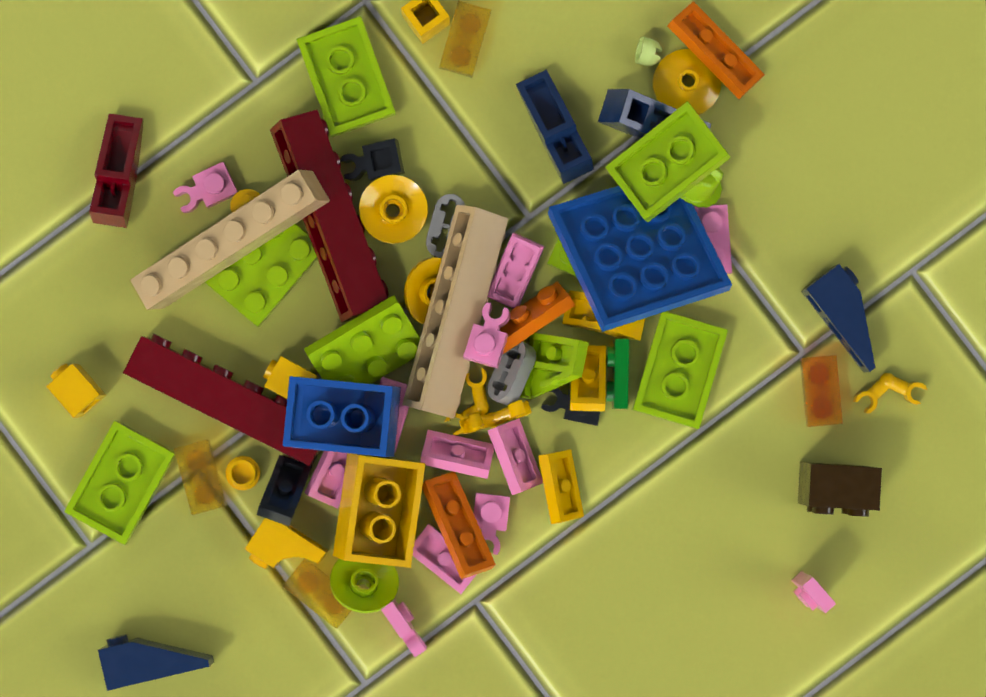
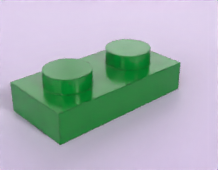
[606,339,629,409]

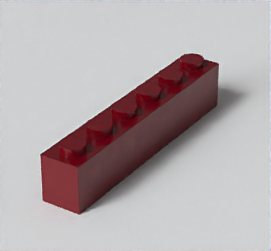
[270,109,389,323]
[123,333,320,466]

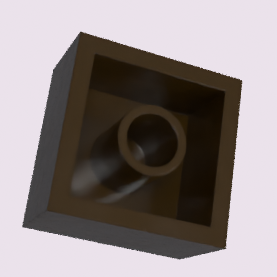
[798,462,882,517]

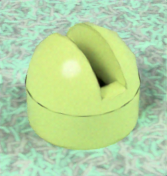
[635,36,662,66]

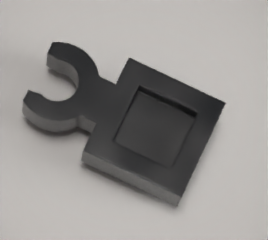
[341,138,405,181]
[541,385,600,426]

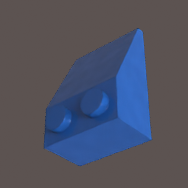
[283,376,401,457]

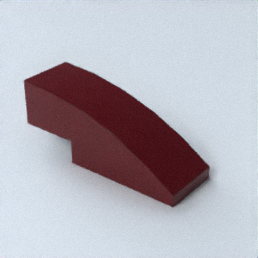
[89,113,144,228]

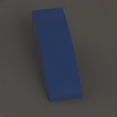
[516,70,594,184]

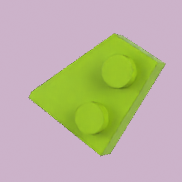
[520,333,589,400]

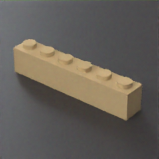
[130,170,330,310]
[402,205,509,419]

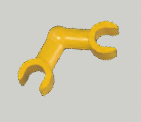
[444,368,490,435]
[853,373,928,414]
[459,400,532,434]

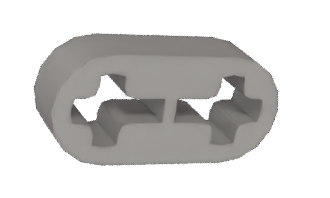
[426,194,465,258]
[488,341,536,405]

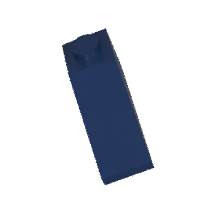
[598,89,712,138]
[801,264,876,373]
[98,634,214,691]

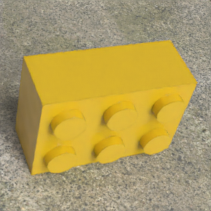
[333,453,426,568]

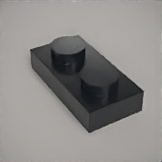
[256,455,312,526]

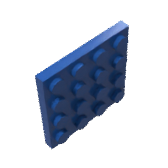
[548,186,732,332]

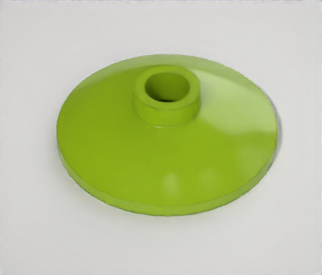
[330,559,399,613]

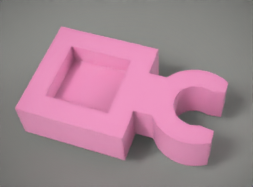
[173,162,238,213]
[463,302,510,369]
[474,493,510,555]
[381,599,427,657]

